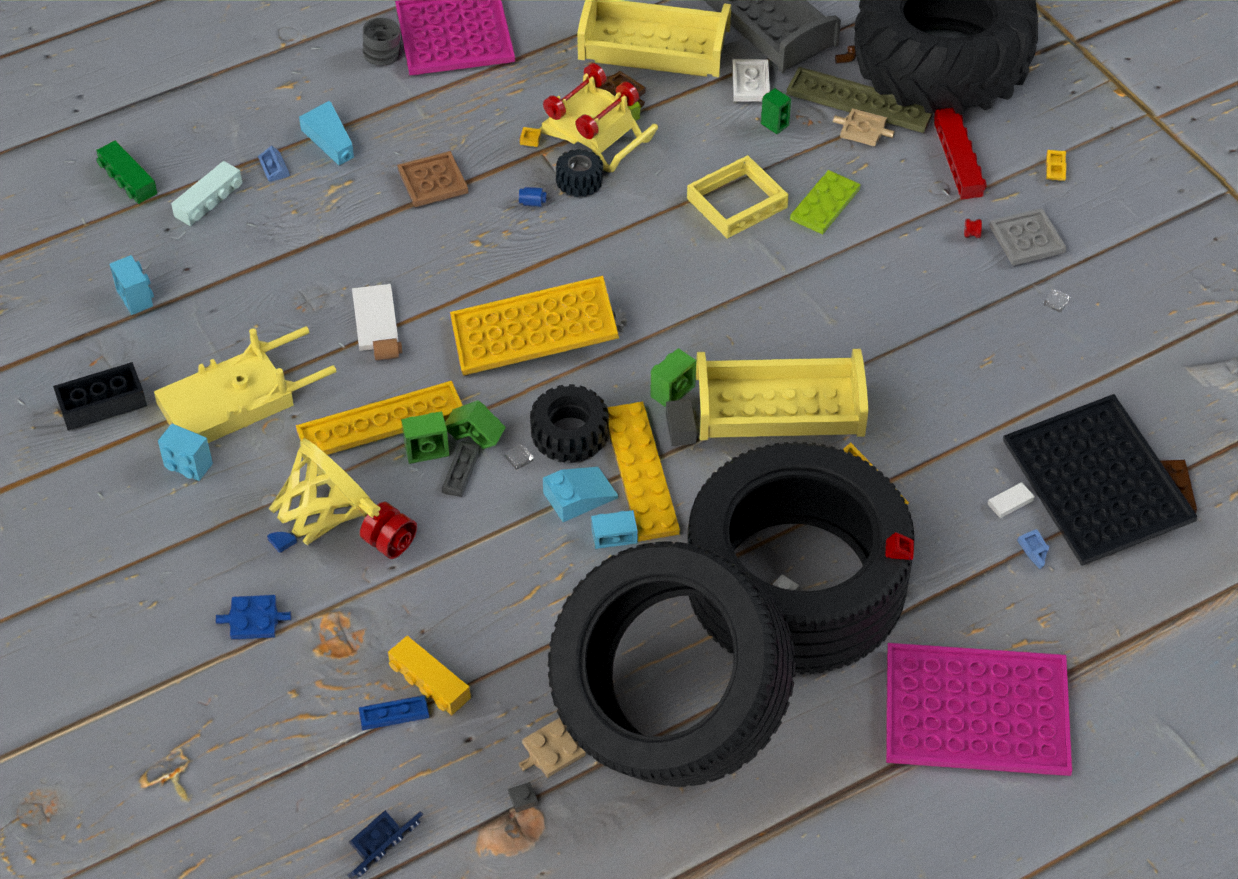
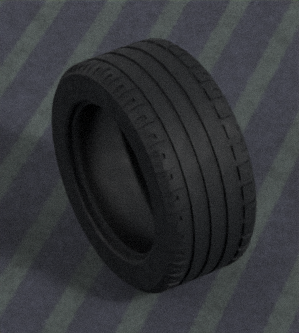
[547,541,795,787]

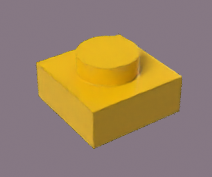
[519,127,541,147]

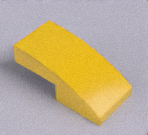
[1046,150,1066,181]

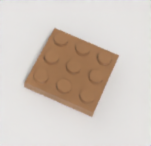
[397,151,468,207]

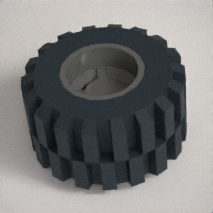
[556,149,603,197]

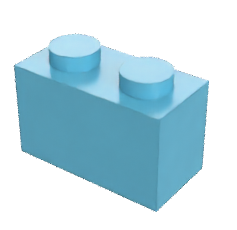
[591,510,638,549]

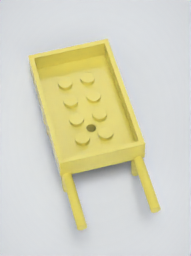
[154,326,337,443]

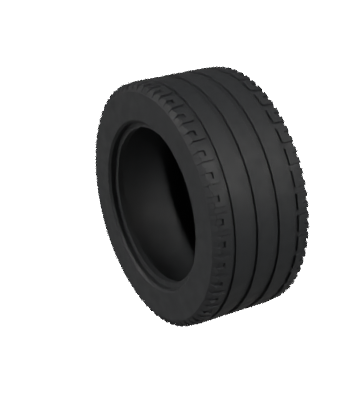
[687,442,915,675]

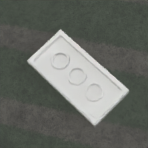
[352,284,399,351]

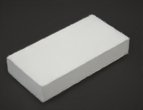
[987,482,1035,518]

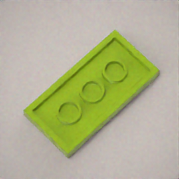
[790,170,861,235]

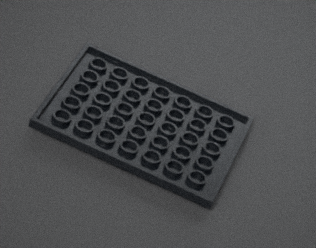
[1003,394,1198,566]

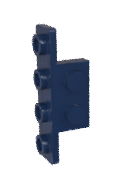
[347,810,423,879]

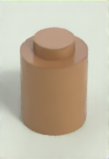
[373,338,402,361]

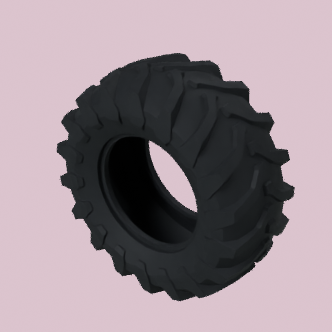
[854,0,1038,114]

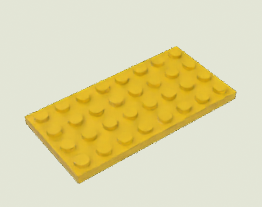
[450,276,619,376]

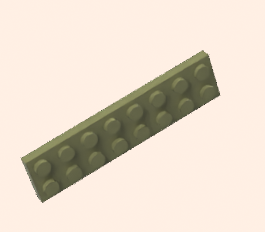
[786,67,933,133]

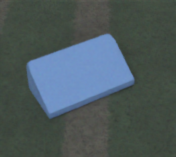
[258,146,290,182]

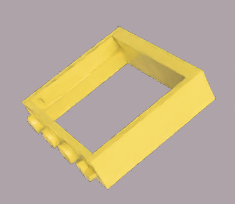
[687,155,789,239]

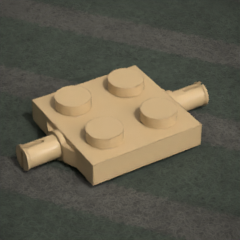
[833,108,895,146]
[519,718,586,778]

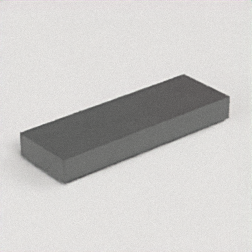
[442,441,481,497]

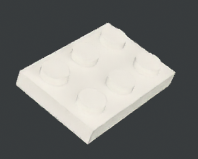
[732,59,770,102]

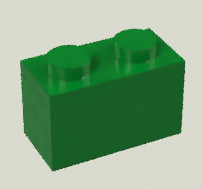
[761,88,791,134]

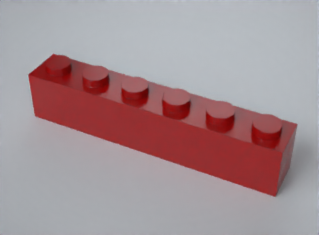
[934,108,987,200]

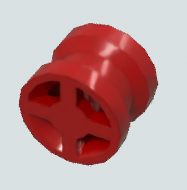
[964,219,982,238]

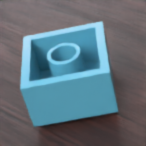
[109,255,154,315]
[158,424,213,481]

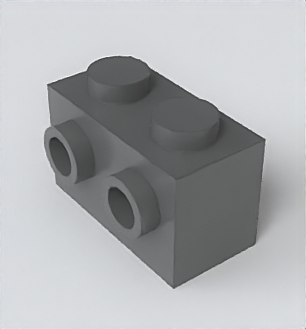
[666,399,700,446]

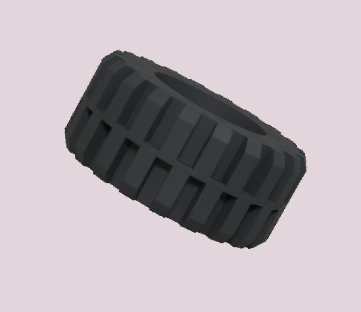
[530,384,609,463]

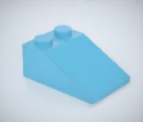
[543,467,618,522]

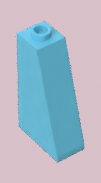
[299,101,354,165]

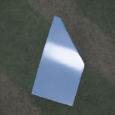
[1017,529,1049,569]

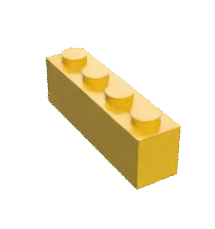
[388,636,471,715]

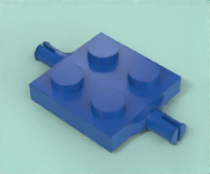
[215,595,291,640]

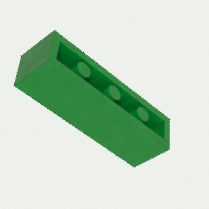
[96,140,158,204]

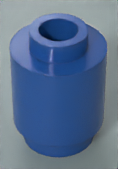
[519,187,547,207]

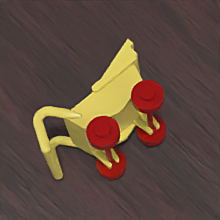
[539,63,658,173]

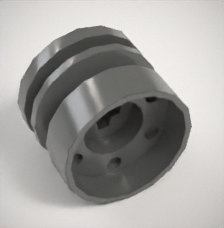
[363,18,400,65]

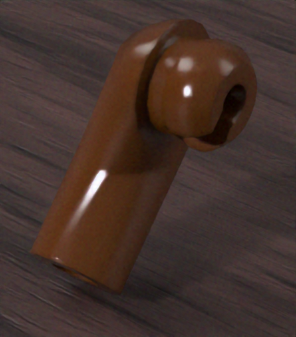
[835,45,856,64]

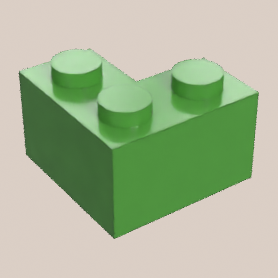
[445,400,506,449]

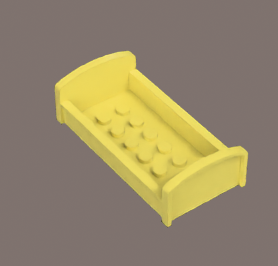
[577,0,731,77]
[696,349,868,440]

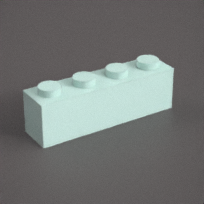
[171,161,243,226]

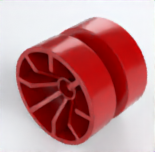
[360,502,417,559]

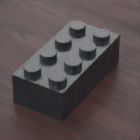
[53,362,147,431]

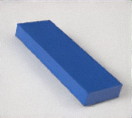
[359,695,429,731]

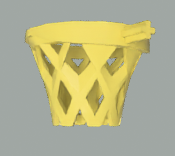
[269,438,380,545]

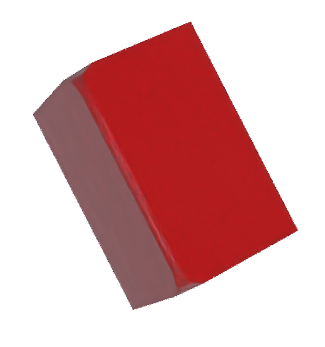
[885,532,914,560]

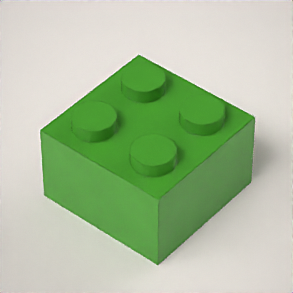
[650,348,696,407]
[401,411,449,464]

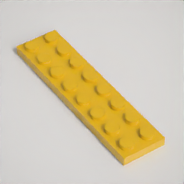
[295,380,463,455]
[607,401,680,542]

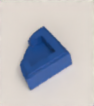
[267,532,297,553]

